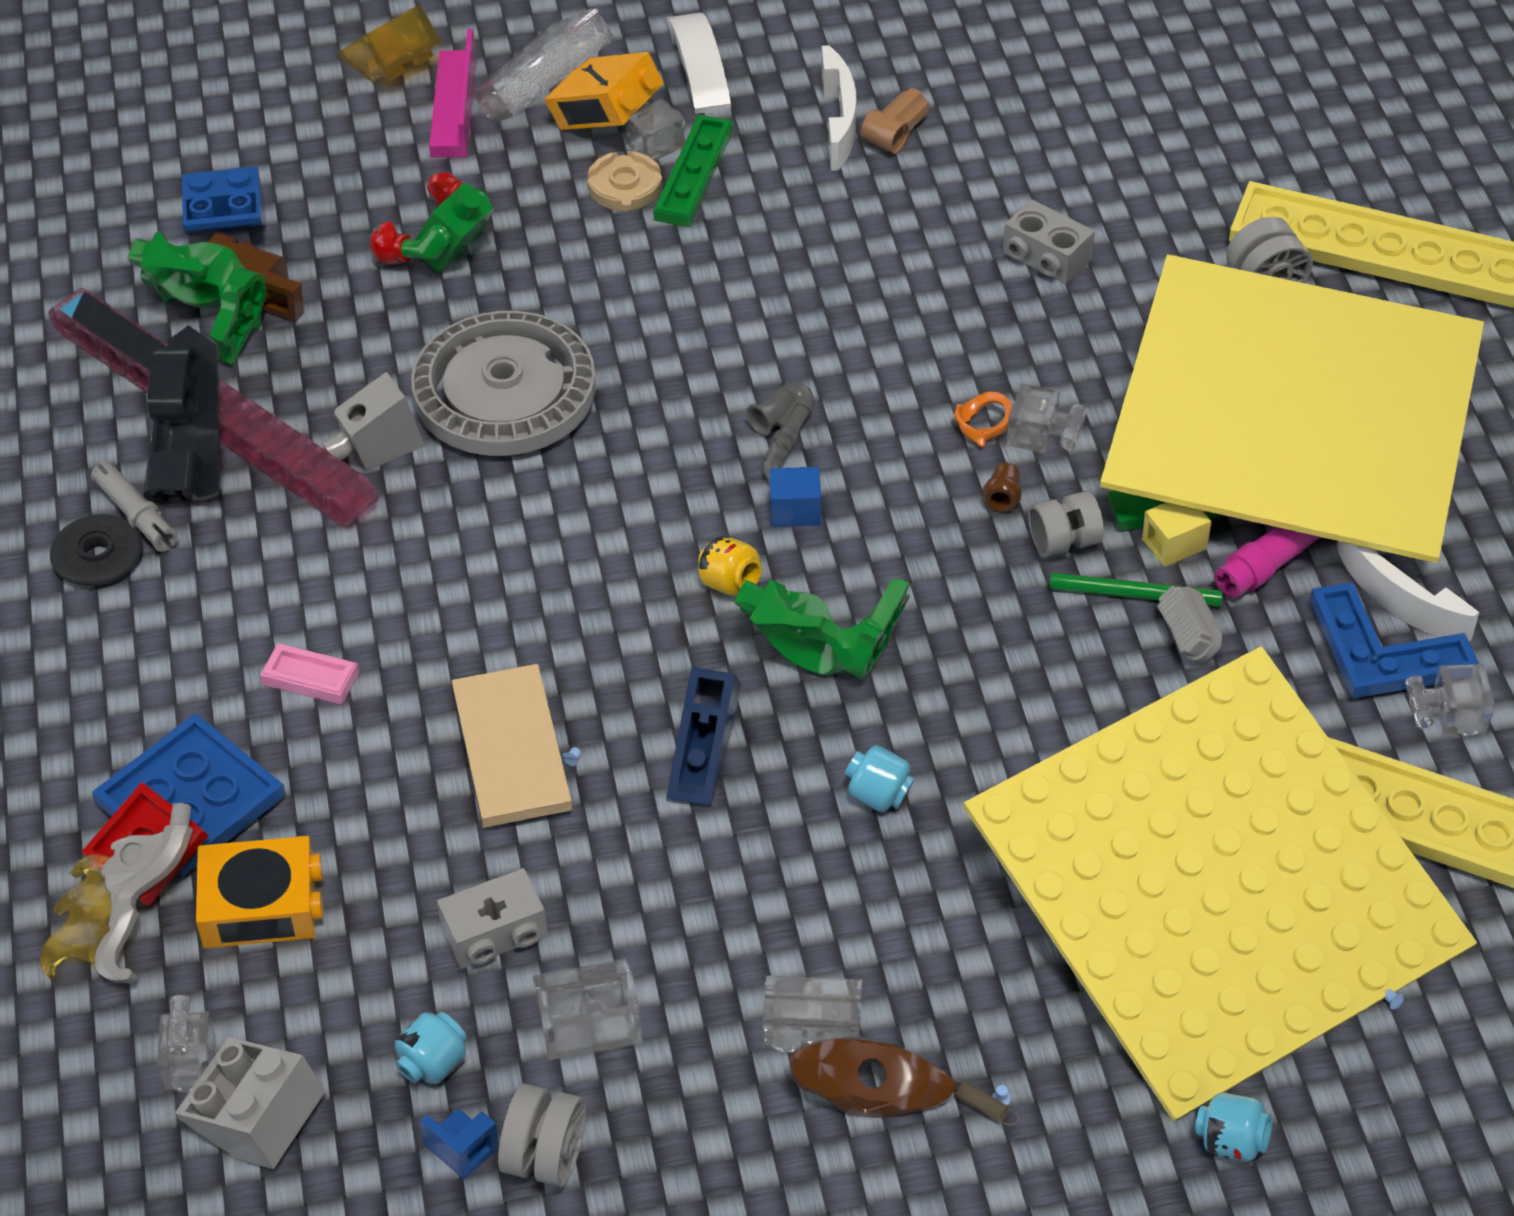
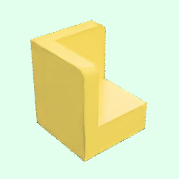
[1142,502,1211,567]

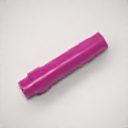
[1214,527,1321,599]

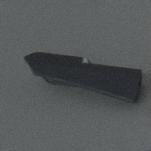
[143,325,221,504]

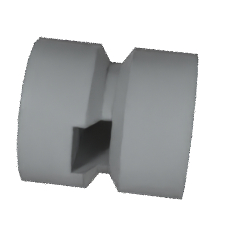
[1028,491,1104,557]

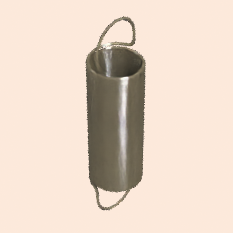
[953,1079,1019,1125]

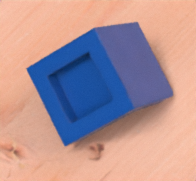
[770,467,821,527]
[419,1110,499,1180]

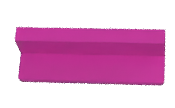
[429,29,477,158]

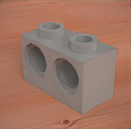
[1003,199,1095,284]

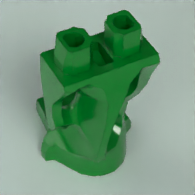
[127,232,266,367]
[734,579,910,680]

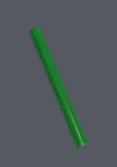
[1050,572,1222,608]

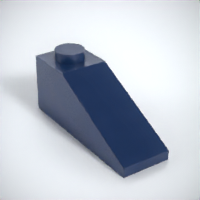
[666,667,741,806]

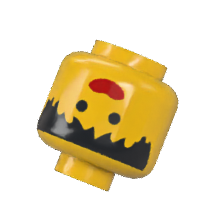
[698,536,762,597]

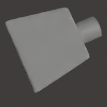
[322,372,425,470]

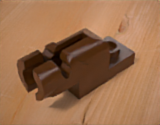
[208,232,304,322]

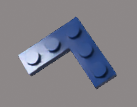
[1310,582,1480,699]

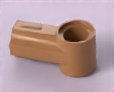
[860,87,929,154]

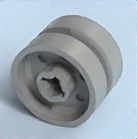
[1226,217,1313,283]
[498,1083,587,1187]

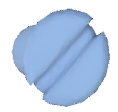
[562,747,581,767]
[1384,989,1404,1010]
[992,1085,1011,1105]

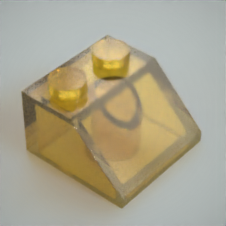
[337,4,442,83]

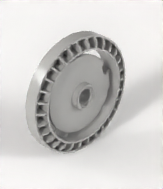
[411,311,596,456]

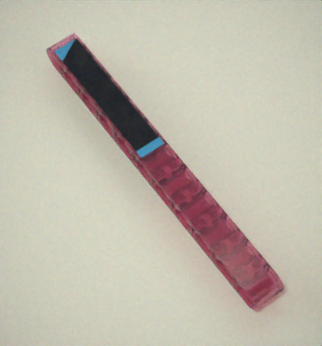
[48,288,378,527]

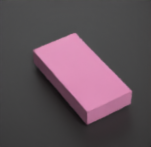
[260,643,359,705]

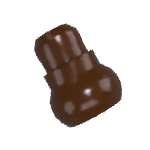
[982,462,1022,512]

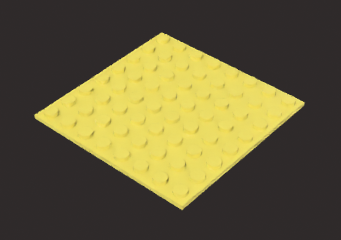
[1100,254,1484,563]
[963,646,1477,1122]

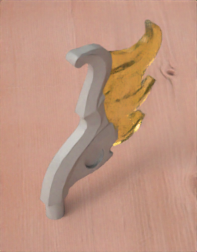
[40,803,193,984]

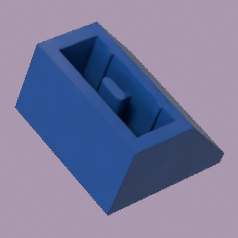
[182,166,266,234]

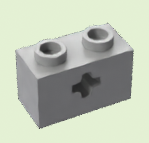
[437,868,548,969]

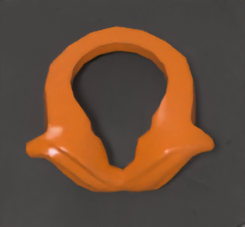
[953,392,1013,448]

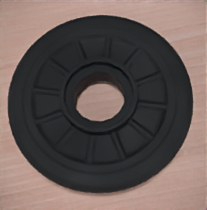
[50,514,143,586]

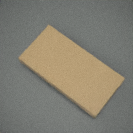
[452,664,572,828]

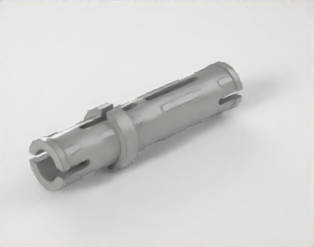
[91,461,178,552]

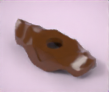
[790,1037,956,1118]

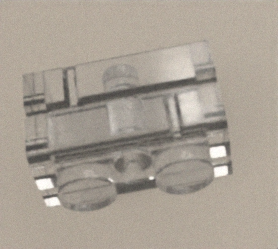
[763,976,862,1052]

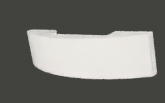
[667,12,731,114]
[822,45,856,171]
[1336,541,1479,642]

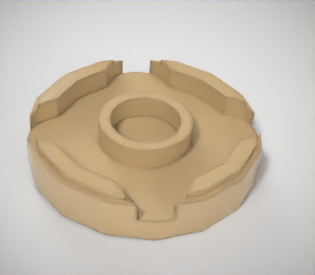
[587,151,662,211]

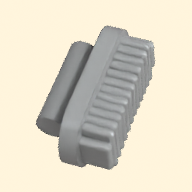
[1157,586,1222,663]

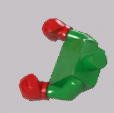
[370,172,494,274]

